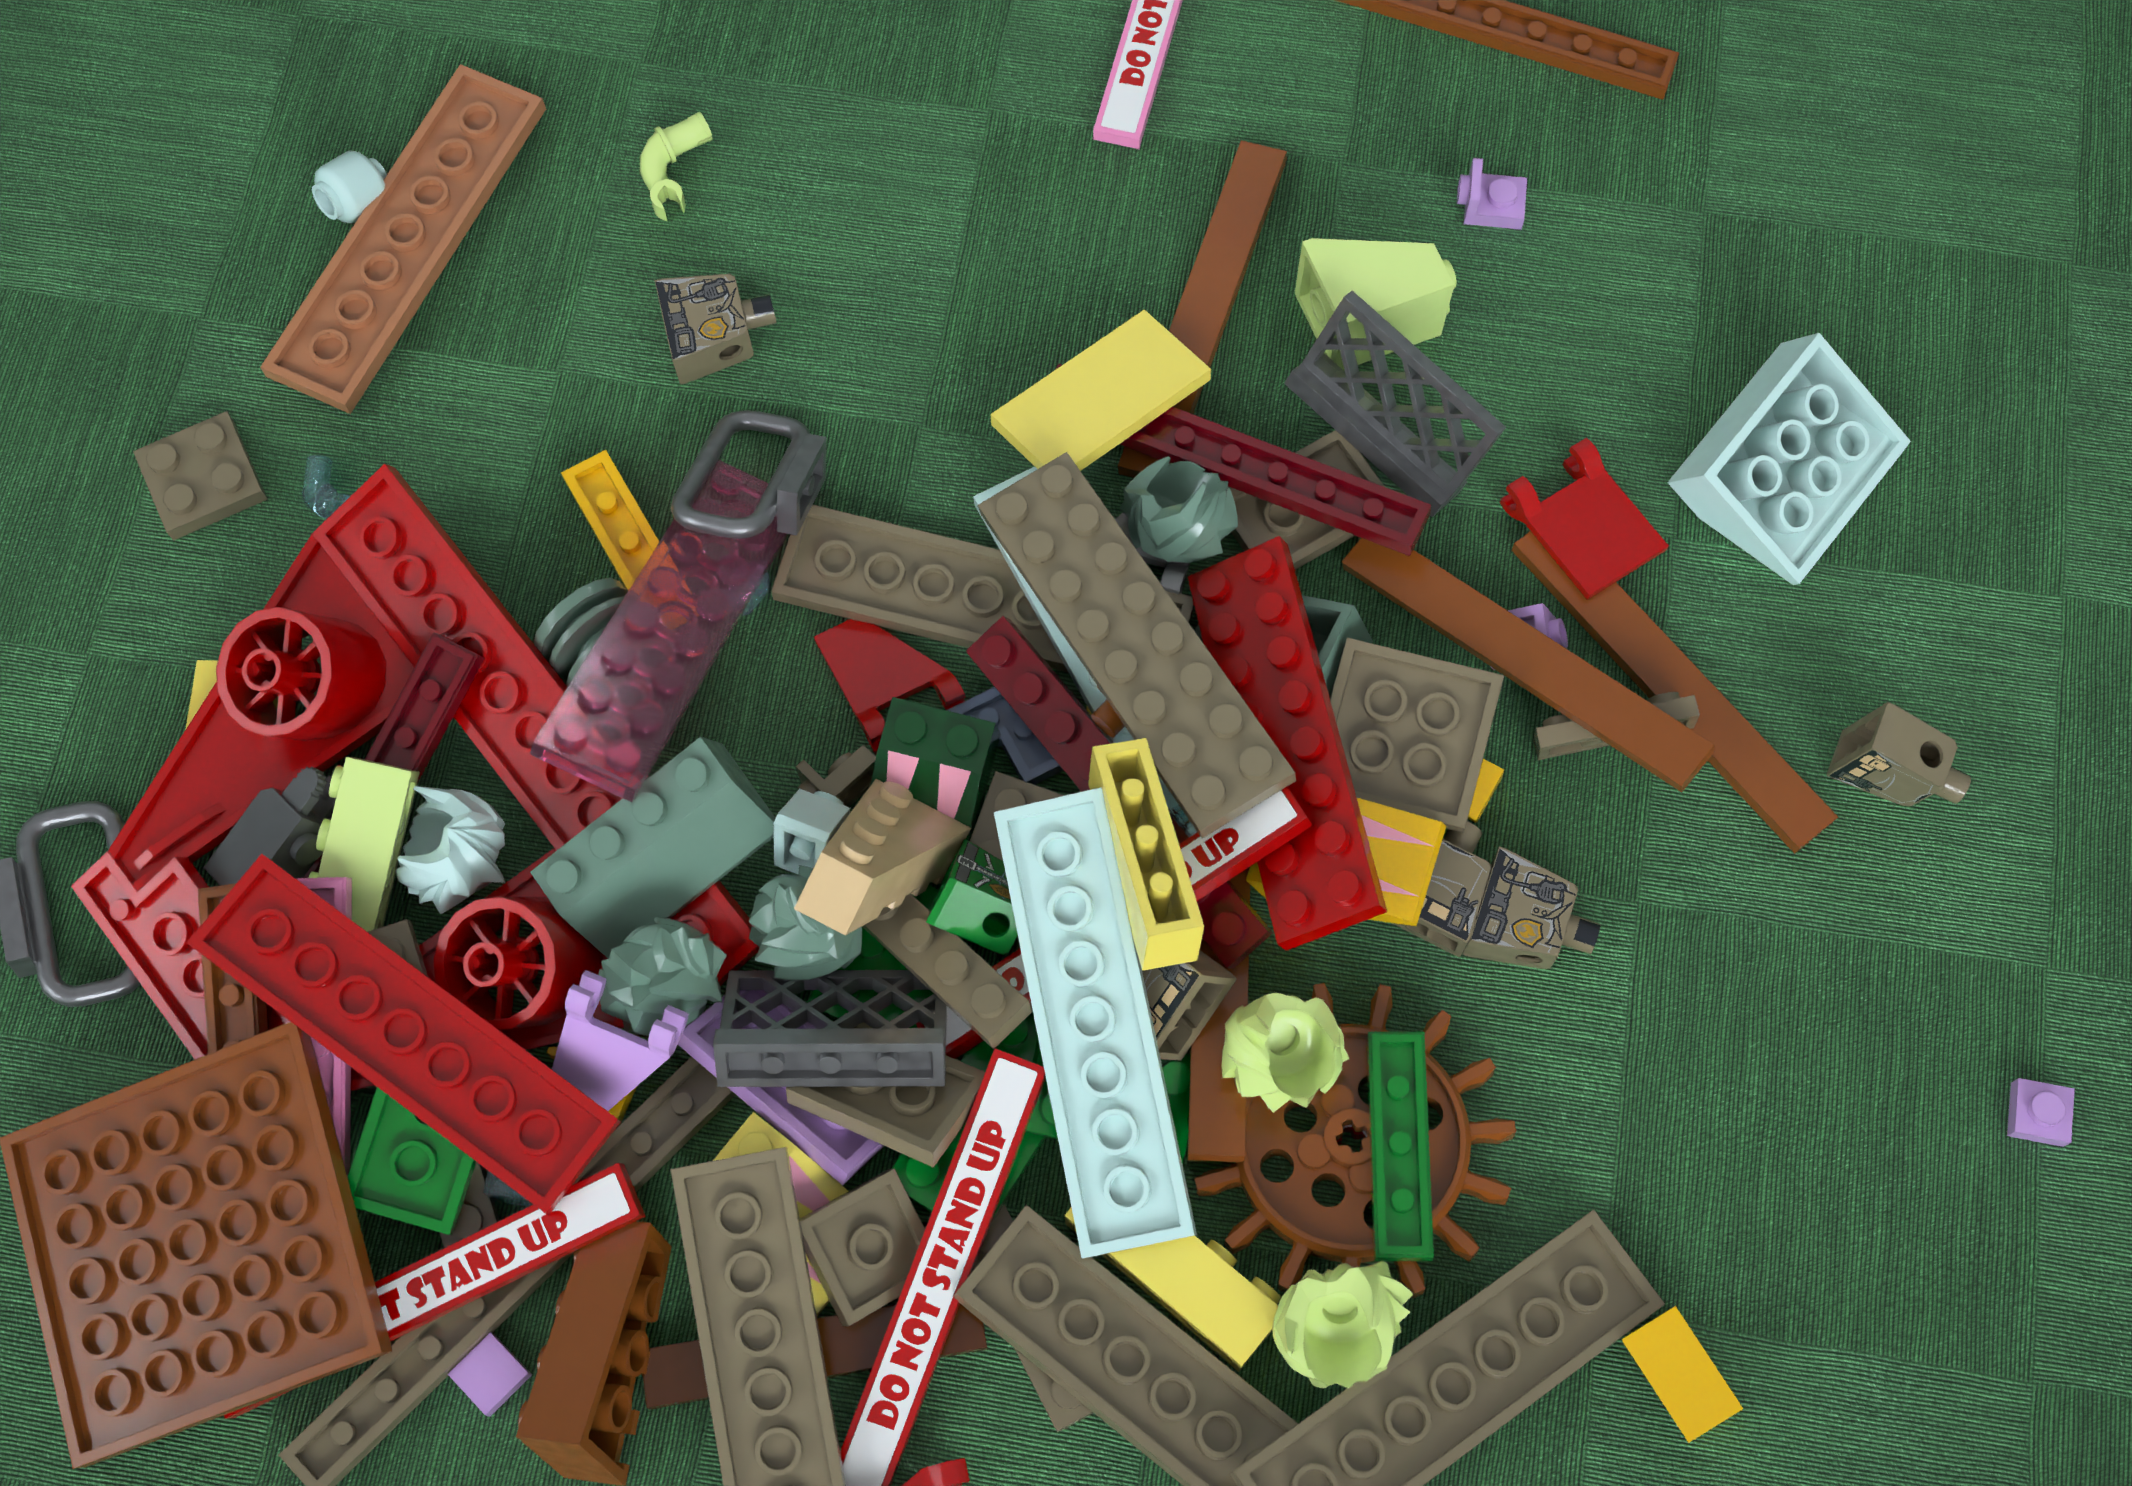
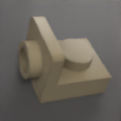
[795,745,876,807]

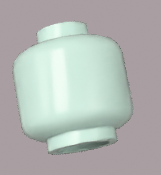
[312,151,387,224]

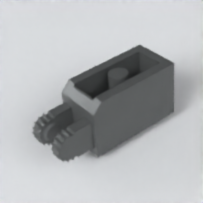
[203,767,336,886]

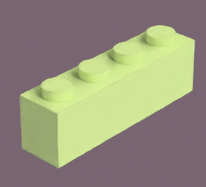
[308,757,420,932]

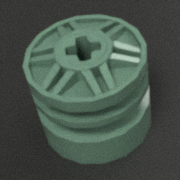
[534,578,677,719]

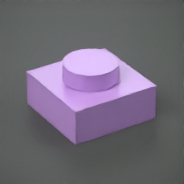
[2007,1078,2075,1147]

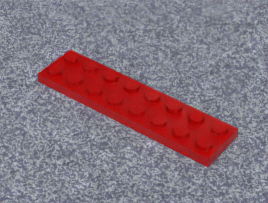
[1188,536,1388,951]
[186,854,621,1216]

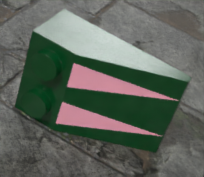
[871,697,1001,841]

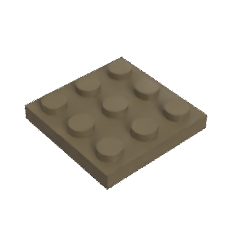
[1330,638,1504,833]

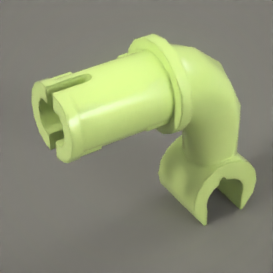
[640,112,713,221]

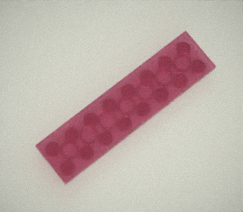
[530,460,788,802]

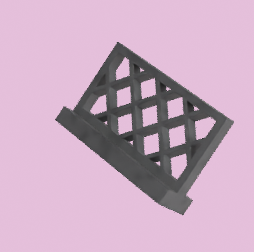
[1284,291,1506,517]
[713,970,947,1087]

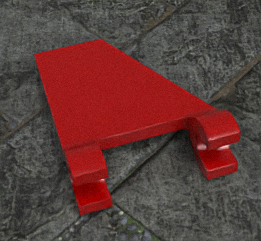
[814,619,966,755]

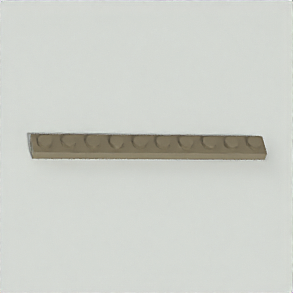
[278,1057,736,1486]

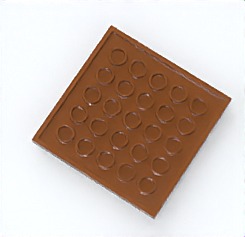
[0,1022,393,1469]

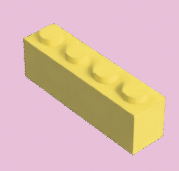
[1088,738,1204,971]
[1065,1207,1281,1372]

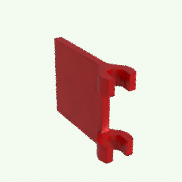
[1500,438,1669,600]

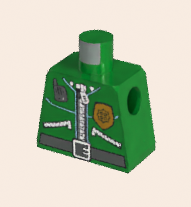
[926,839,1018,954]

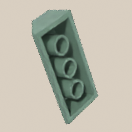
[530,737,776,959]

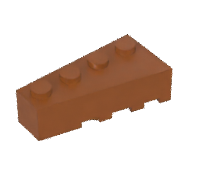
[516,1221,672,1486]

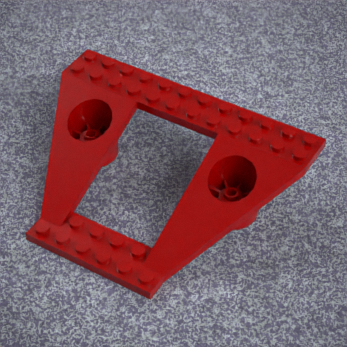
[71,464,760,1091]

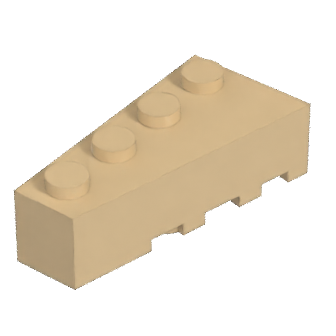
[794,779,971,935]

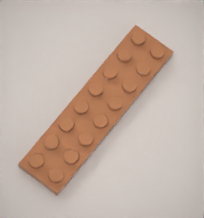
[260,64,546,414]

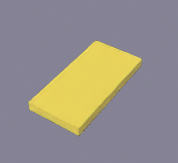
[990,309,1211,471]

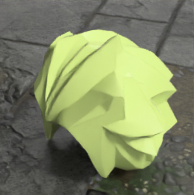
[1221,992,1349,1113]
[1272,1261,1413,1388]

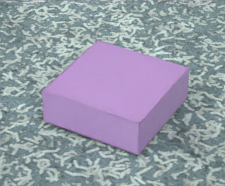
[448,1332,532,1417]

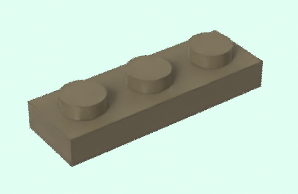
[1533,692,1700,760]

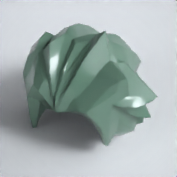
[1119,456,1238,563]
[748,865,862,981]
[599,917,727,1036]

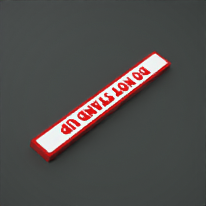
[916,787,1313,1059]
[840,1048,1046,1486]
[224,1163,645,1419]

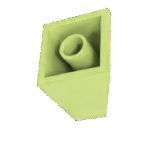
[1295,238,1457,370]

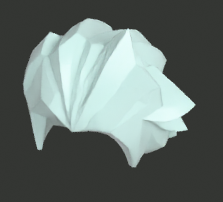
[395,786,505,915]

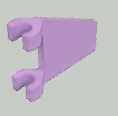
[552,970,689,1111]

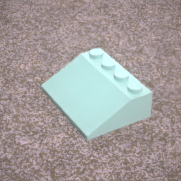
[1667,333,1911,585]

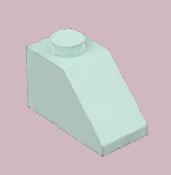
[774,789,850,874]

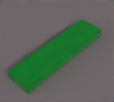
[1367,1032,1434,1261]

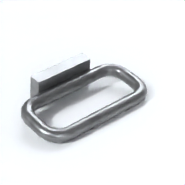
[670,410,826,539]
[0,801,140,1007]

